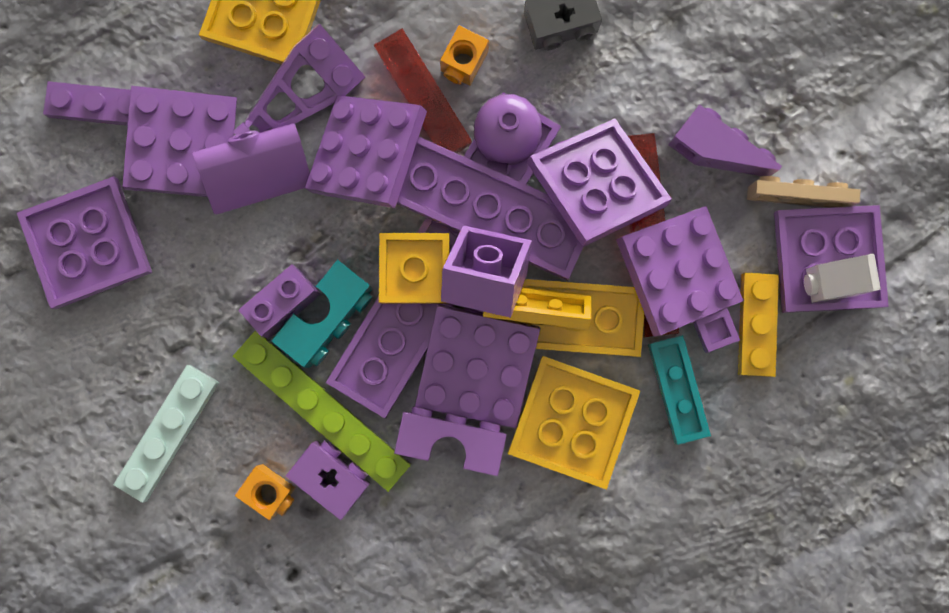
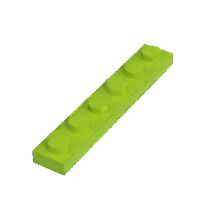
[233,330,412,492]

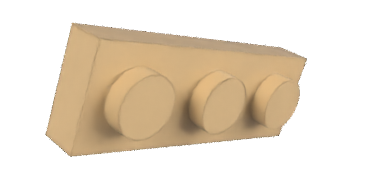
[747,176,861,208]

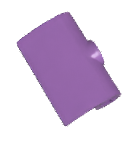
[192,123,310,215]

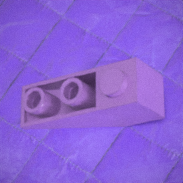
[668,104,782,176]

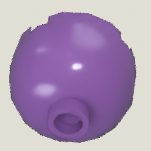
[474,94,542,165]

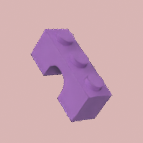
[394,406,507,476]

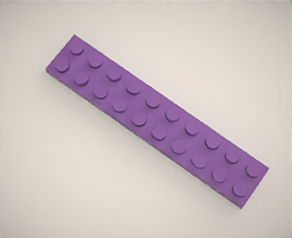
[326,92,561,419]

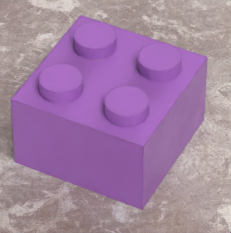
[441,225,532,318]

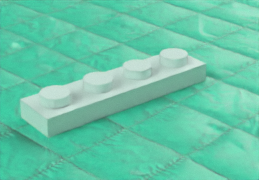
[113,365,220,503]

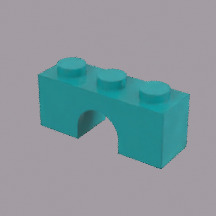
[271,259,373,368]

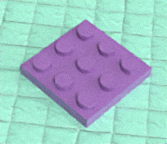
[122,86,237,197]
[305,95,427,208]
[527,119,672,247]
[17,176,152,309]
[774,205,889,313]
[616,206,743,337]
[415,304,540,428]

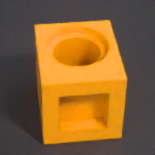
[440,25,489,86]
[235,464,296,520]

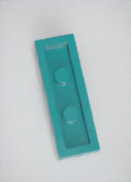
[648,335,711,445]

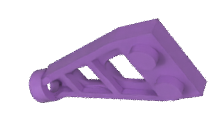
[233,24,365,135]

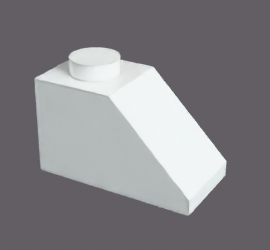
[804,254,881,303]

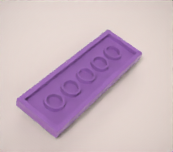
[396,137,583,281]

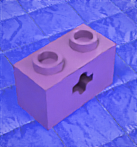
[239,264,321,339]
[286,440,371,520]

